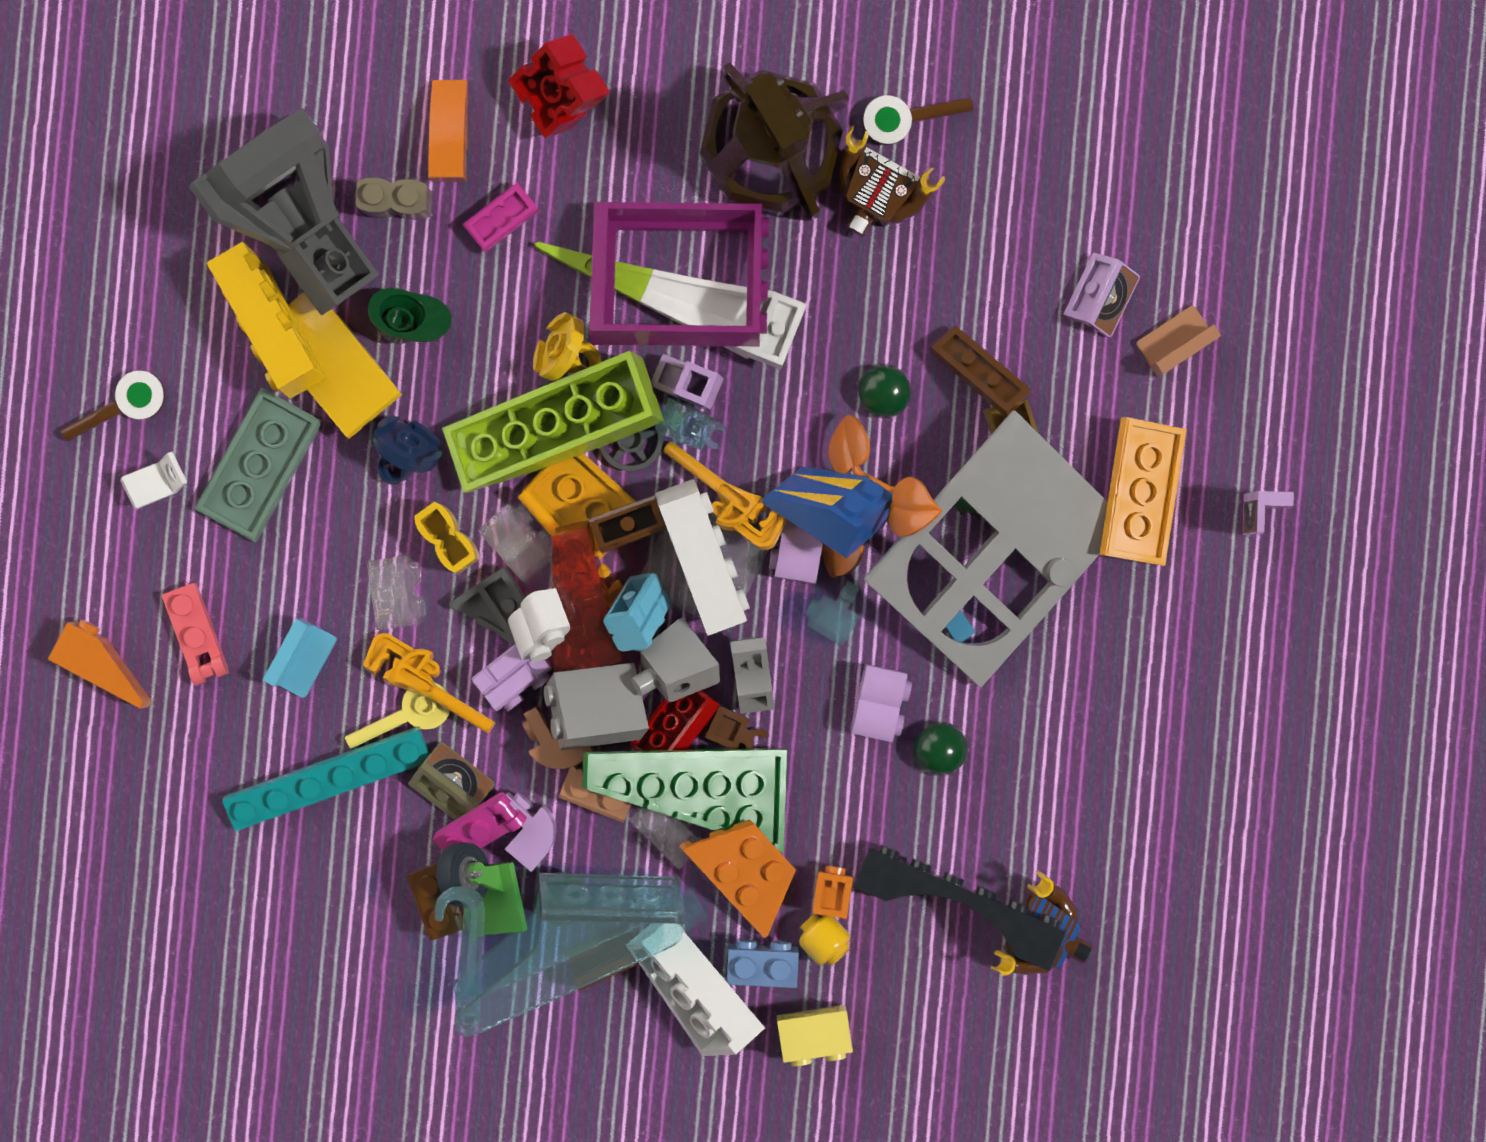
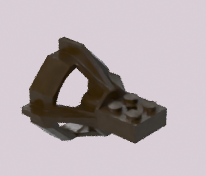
[700,62,849,221]

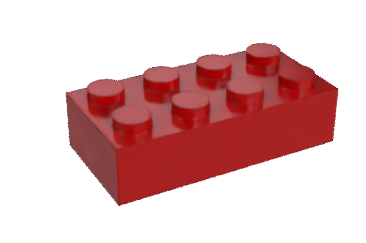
[630,690,720,751]

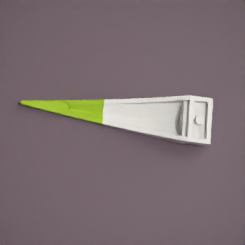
[534,242,807,370]

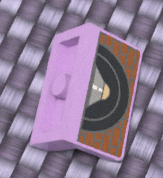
[1063,252,1140,337]
[1243,491,1294,535]

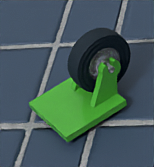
[437,842,528,936]

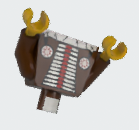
[838,126,945,237]

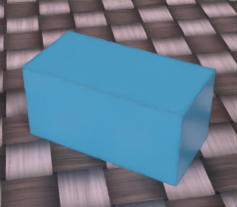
[945,610,976,642]

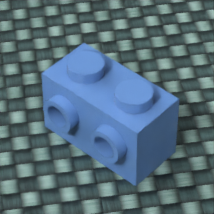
[727,939,799,988]

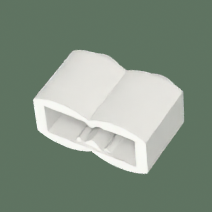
[508,588,570,662]

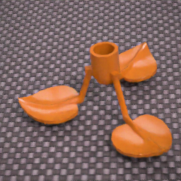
[822,414,943,579]

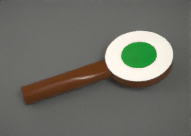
[863,95,973,145]
[61,371,165,441]

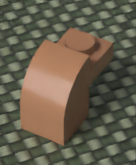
[522,706,596,769]

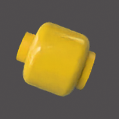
[799,914,850,967]

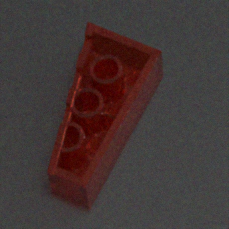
[552,520,624,673]

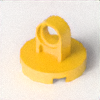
[533,312,602,381]

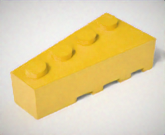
[207,241,326,399]

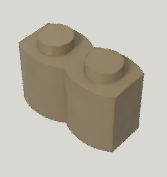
[356,178,432,220]

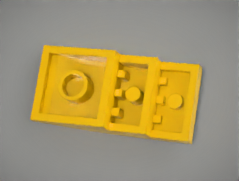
[289,292,403,439]

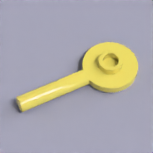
[345,682,450,749]

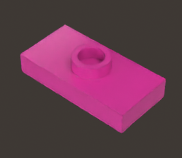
[463,182,539,253]

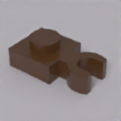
[703,705,769,749]

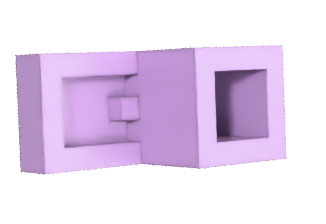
[651,354,724,411]
[505,792,556,872]

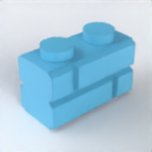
[603,572,672,652]

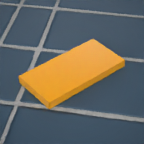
[1099,417,1187,566]

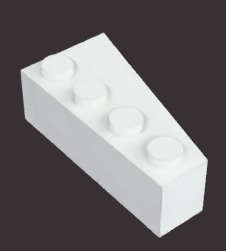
[655,479,750,636]
[625,916,765,1056]

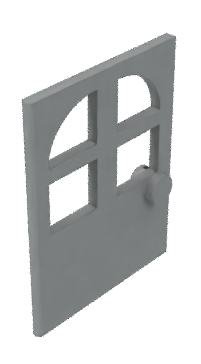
[863,410,1107,688]

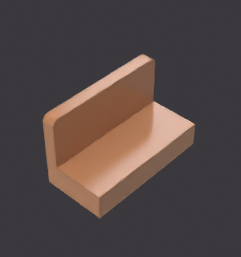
[1136,306,1222,377]

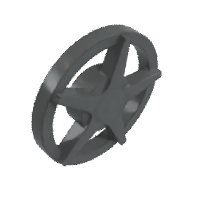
[600,424,664,472]

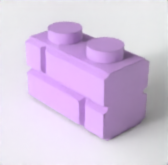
[471,644,554,712]

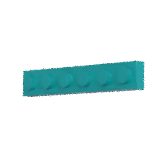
[222,726,430,832]

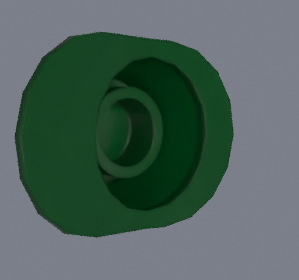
[368,287,452,344]

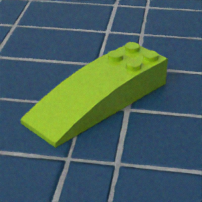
[442,350,664,493]

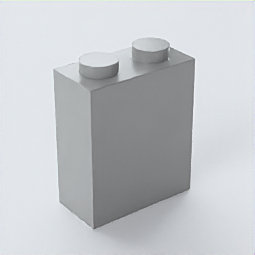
[544,663,649,750]

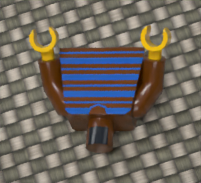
[990,871,1092,975]

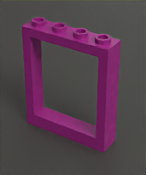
[589,202,769,347]

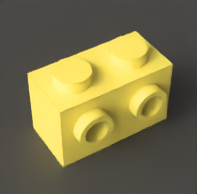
[777,1005,853,1066]

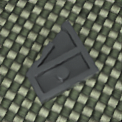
[449,566,526,644]

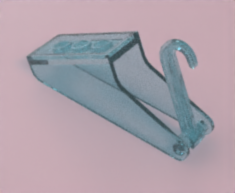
[435,873,685,1037]

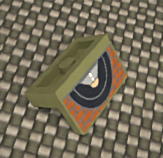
[408,742,495,820]

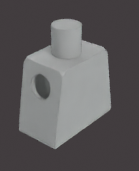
[631,618,720,702]

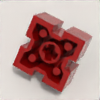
[507,34,611,139]

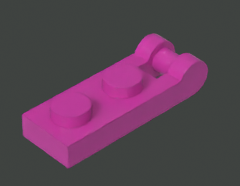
[433,792,527,851]

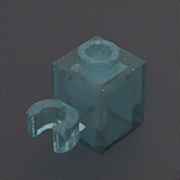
[656,397,727,450]
[804,581,860,646]

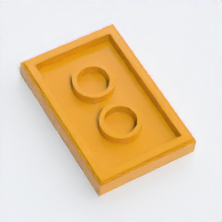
[522,454,636,561]

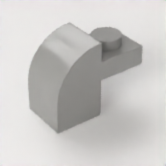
[730,637,775,714]

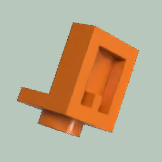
[812,865,853,919]

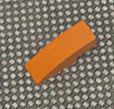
[428,80,468,182]

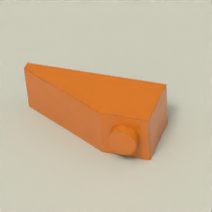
[48,619,151,709]

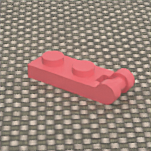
[161,583,229,686]

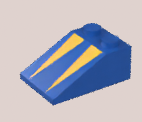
[762,466,893,558]

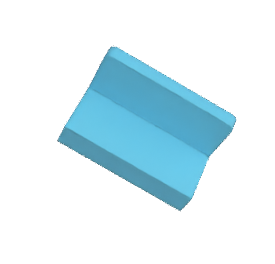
[263,618,337,698]

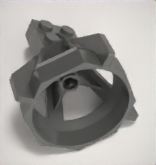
[189,108,379,316]

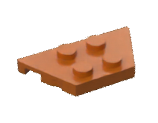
[679,819,796,939]

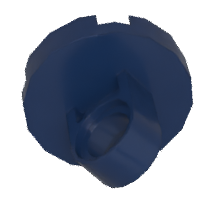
[372,416,442,485]

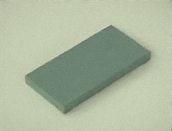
[194,388,324,542]

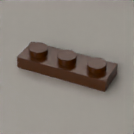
[931,325,1031,418]

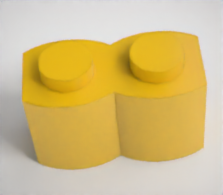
[414,502,480,573]

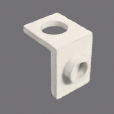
[120,452,187,510]

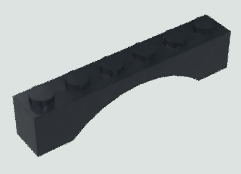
[854,845,1068,971]

